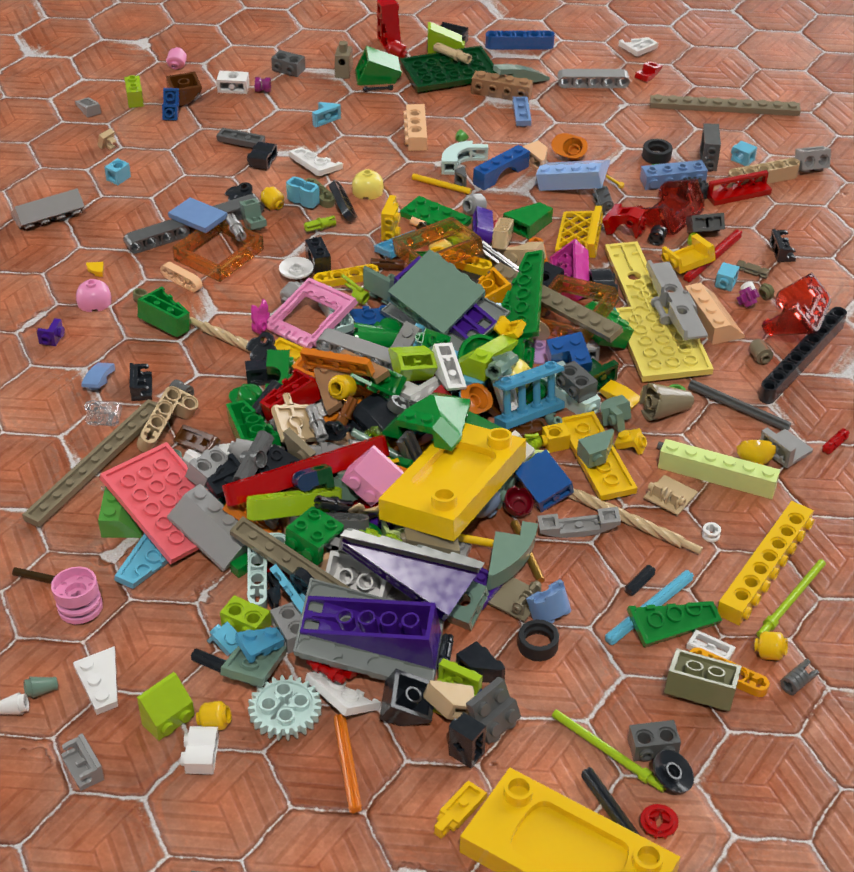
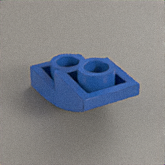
[162,88,179,120]

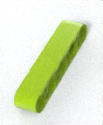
[246,487,342,521]

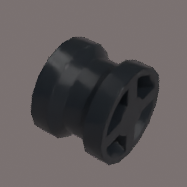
[648,225,667,246]

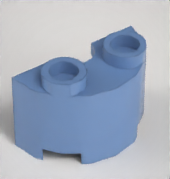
[526,579,571,623]

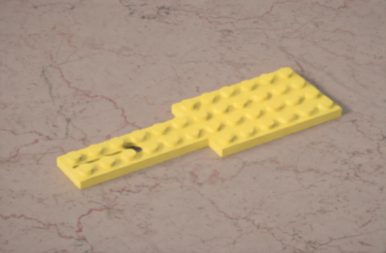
[605,241,714,382]

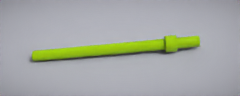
[756,559,826,637]
[552,709,666,793]

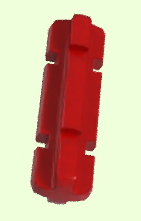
[822,428,850,455]

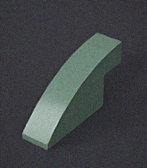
[487,521,538,590]

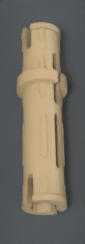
[433,42,472,64]

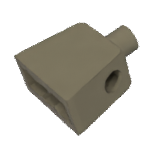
[335,41,353,79]

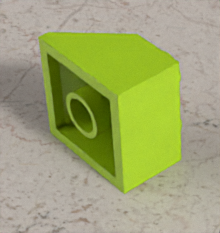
[137,672,195,741]

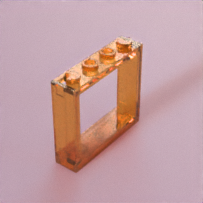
[392,217,484,265]
[172,219,264,282]
[540,274,620,344]

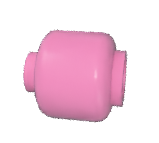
[166,48,187,70]

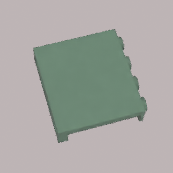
[387,249,486,335]

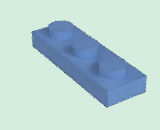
[512,96,532,127]

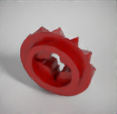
[640,804,679,840]

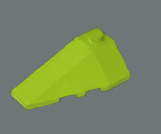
[458,335,519,382]

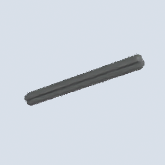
[688,380,791,431]

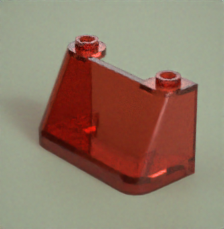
[635,179,705,235]
[761,272,831,336]

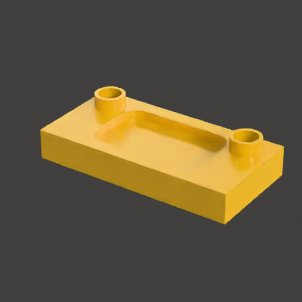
[378,423,526,541]
[459,767,681,872]

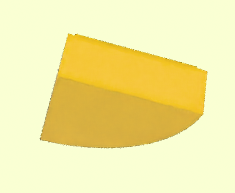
[86,262,104,277]

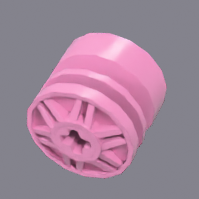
[51,567,103,624]

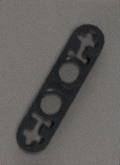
[329,179,358,223]

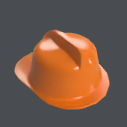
[551,133,588,160]
[460,383,493,414]

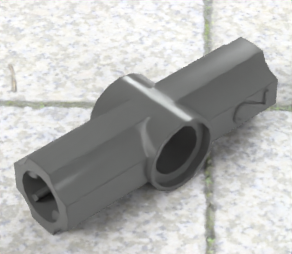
[232,430,274,482]

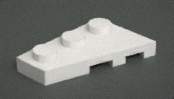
[289,147,343,176]
[73,646,118,715]
[305,671,381,716]

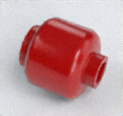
[386,40,408,61]

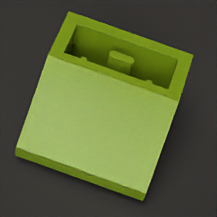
[388,346,438,381]

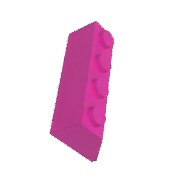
[550,239,590,301]

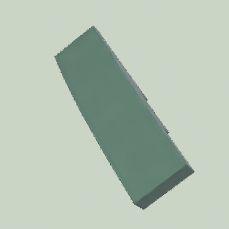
[493,64,550,82]

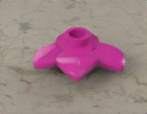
[251,299,270,334]

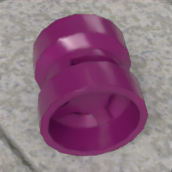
[255,77,271,92]

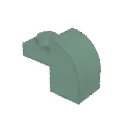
[239,198,267,231]
[600,395,631,432]

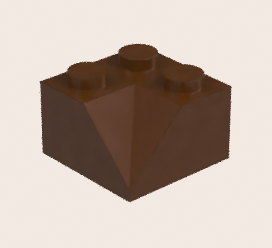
[166,71,202,107]

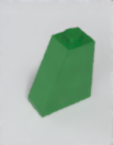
[503,202,553,239]

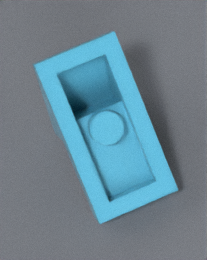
[312,102,341,127]

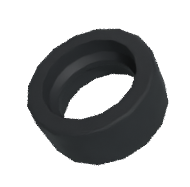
[642,139,673,164]
[518,619,559,661]

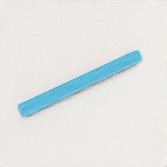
[605,570,694,645]

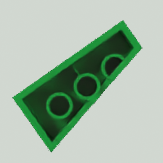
[226,400,283,447]

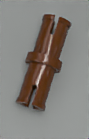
[370,257,405,271]

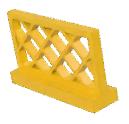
[555,206,603,258]

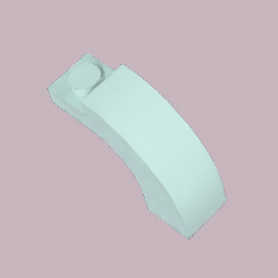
[441,141,488,175]

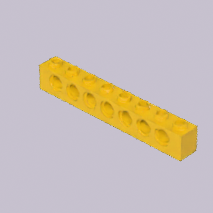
[717,501,814,626]

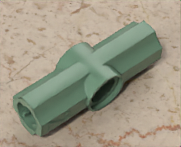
[485,351,519,380]

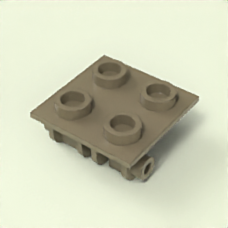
[488,577,542,622]

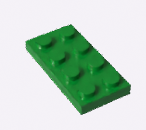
[400,196,472,234]

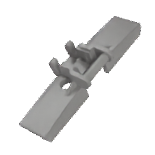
[646,260,708,340]

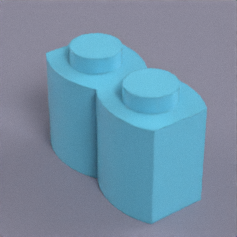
[286,177,320,208]

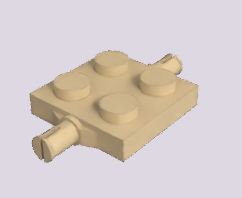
[271,393,317,442]

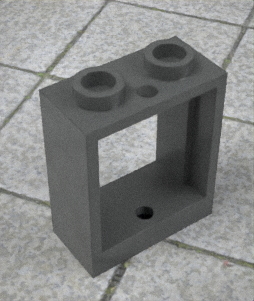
[700,123,721,171]

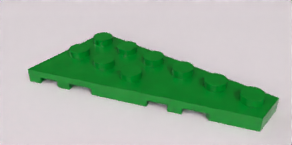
[487,250,545,339]

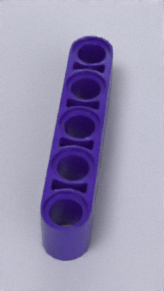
[472,206,494,245]

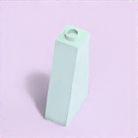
[540,360,601,414]

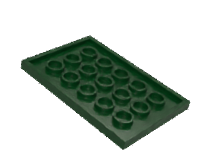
[400,45,496,93]

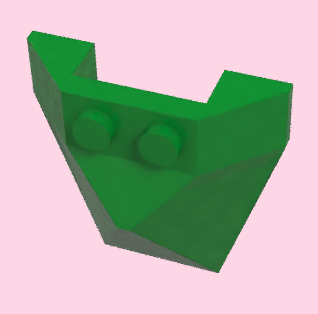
[382,392,471,451]

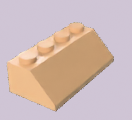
[684,283,745,345]

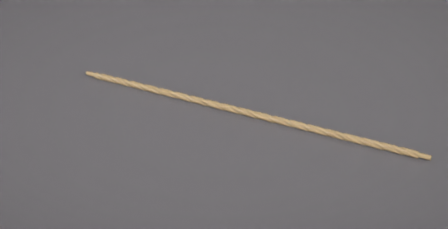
[189,317,703,555]

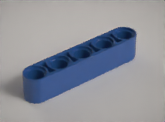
[485,30,555,50]

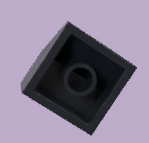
[379,669,433,726]

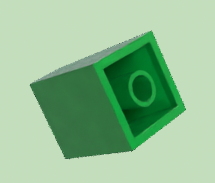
[355,46,402,86]

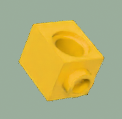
[540,422,571,453]

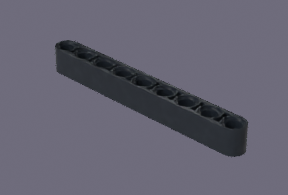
[759,307,847,404]

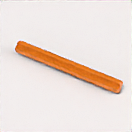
[333,714,362,814]

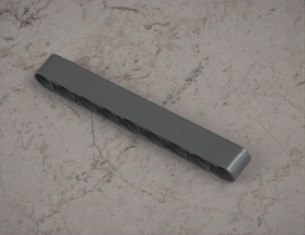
[123,194,264,254]

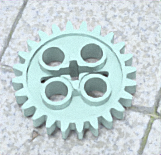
[248,675,322,740]

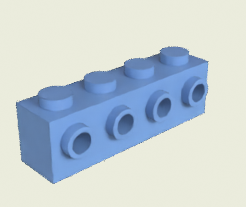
[640,160,708,190]

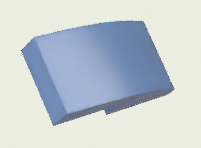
[81,362,115,390]

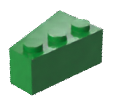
[137,287,190,337]

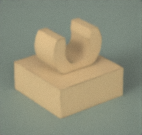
[98,128,116,150]

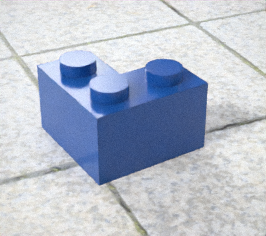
[545,332,592,372]

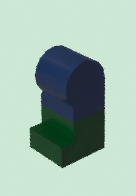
[292,464,335,491]

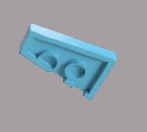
[114,533,169,589]
[270,564,306,613]

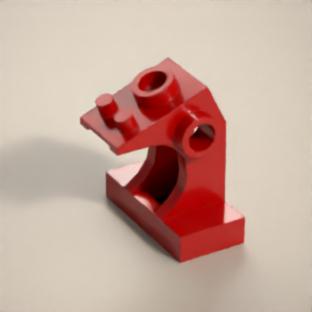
[602,203,647,239]

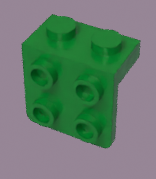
[350,364,407,399]
[285,506,344,565]

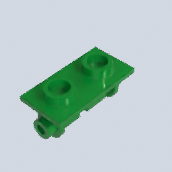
[415,328,451,348]

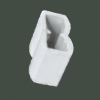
[180,726,219,774]

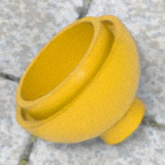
[737,440,776,465]

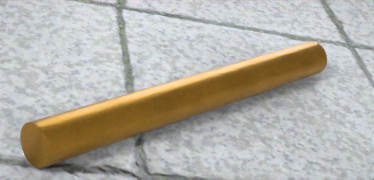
[511,520,545,583]

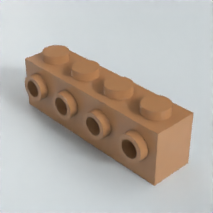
[471,71,533,103]

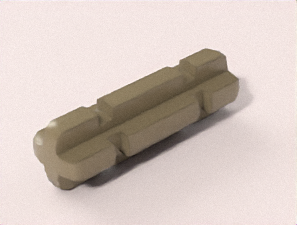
[736,260,770,278]

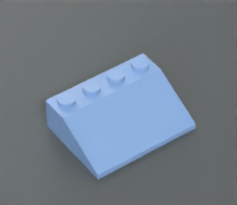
[536,160,610,191]

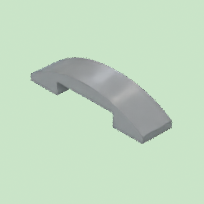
[537,507,621,538]

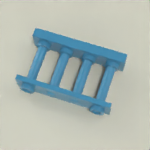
[493,361,565,429]

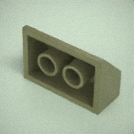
[664,648,742,711]

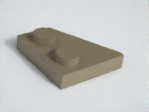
[283,427,316,460]

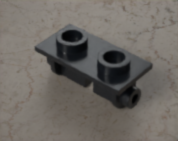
[316,421,351,441]

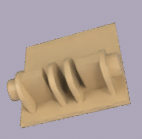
[644,475,698,515]

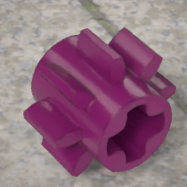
[736,286,760,308]

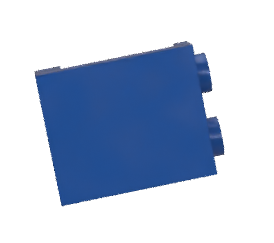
[514,450,574,513]

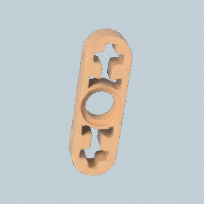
[160,262,202,293]

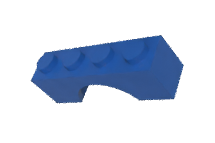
[473,145,530,190]

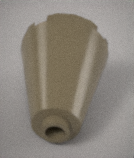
[640,383,694,421]

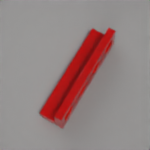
[707,170,772,206]

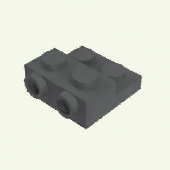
[466,676,521,744]

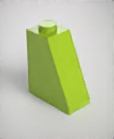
[428,22,465,54]

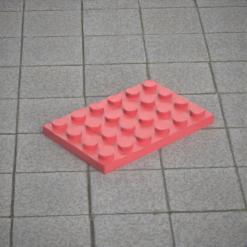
[99,442,209,565]

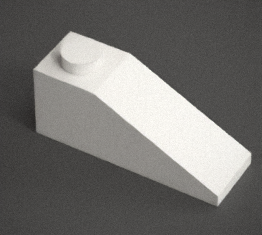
[432,342,467,391]

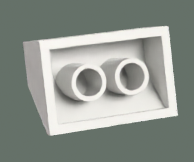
[326,550,392,598]

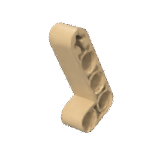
[137,386,198,452]

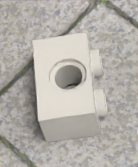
[217,71,250,94]

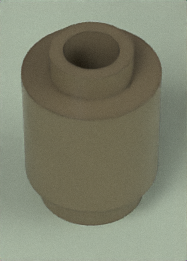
[750,339,773,364]

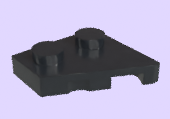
[206,453,240,499]

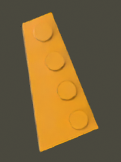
[478,266,512,303]

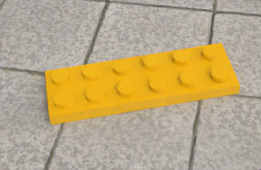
[562,411,637,501]

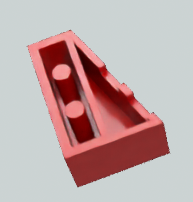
[377,0,401,51]
[259,368,322,422]

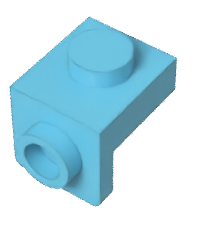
[207,621,238,657]

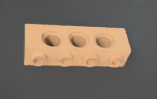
[403,104,427,151]

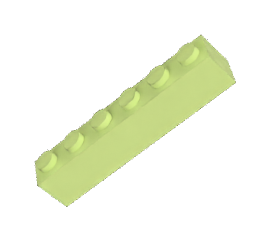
[658,439,780,499]

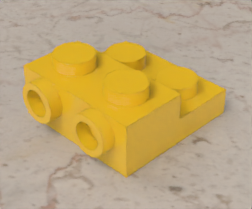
[381,195,401,241]

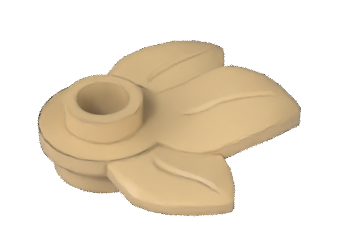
[348,503,379,519]

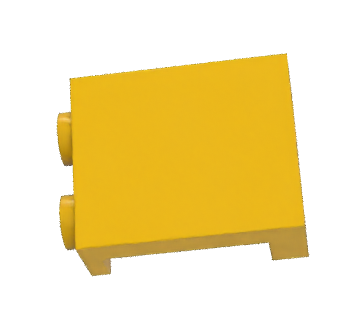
[661,234,716,274]

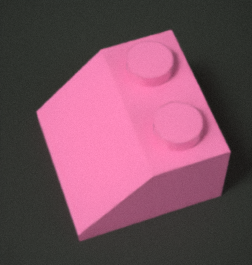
[341,445,404,507]

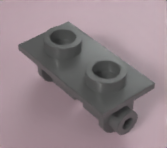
[592,186,614,216]

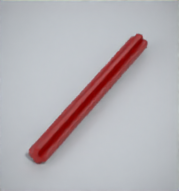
[683,229,742,283]

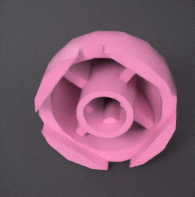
[76,279,112,312]

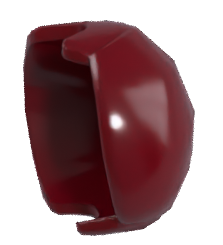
[503,486,534,517]

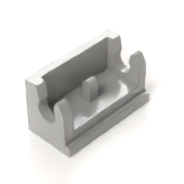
[61,733,104,791]

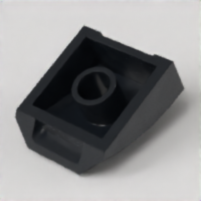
[353,393,398,440]

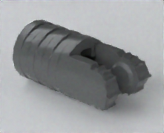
[780,659,819,695]

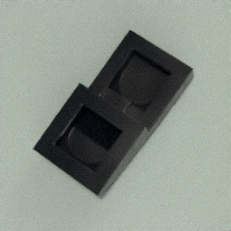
[267,571,282,610]

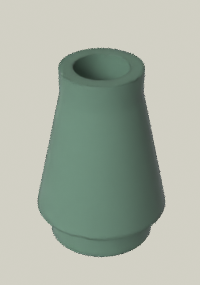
[23,677,58,699]

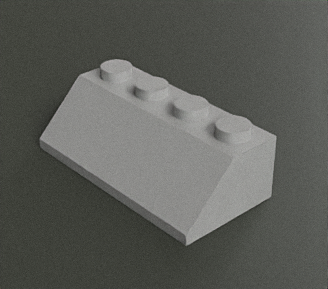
[11,188,85,230]
[167,484,248,572]

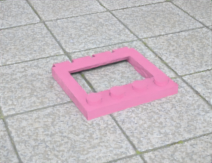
[267,278,358,349]

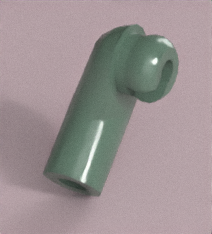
[545,413,562,425]

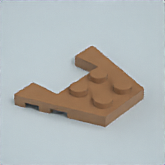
[313,349,390,416]

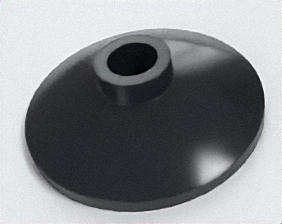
[653,749,694,794]

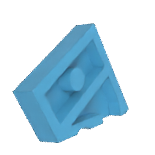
[235,627,284,663]

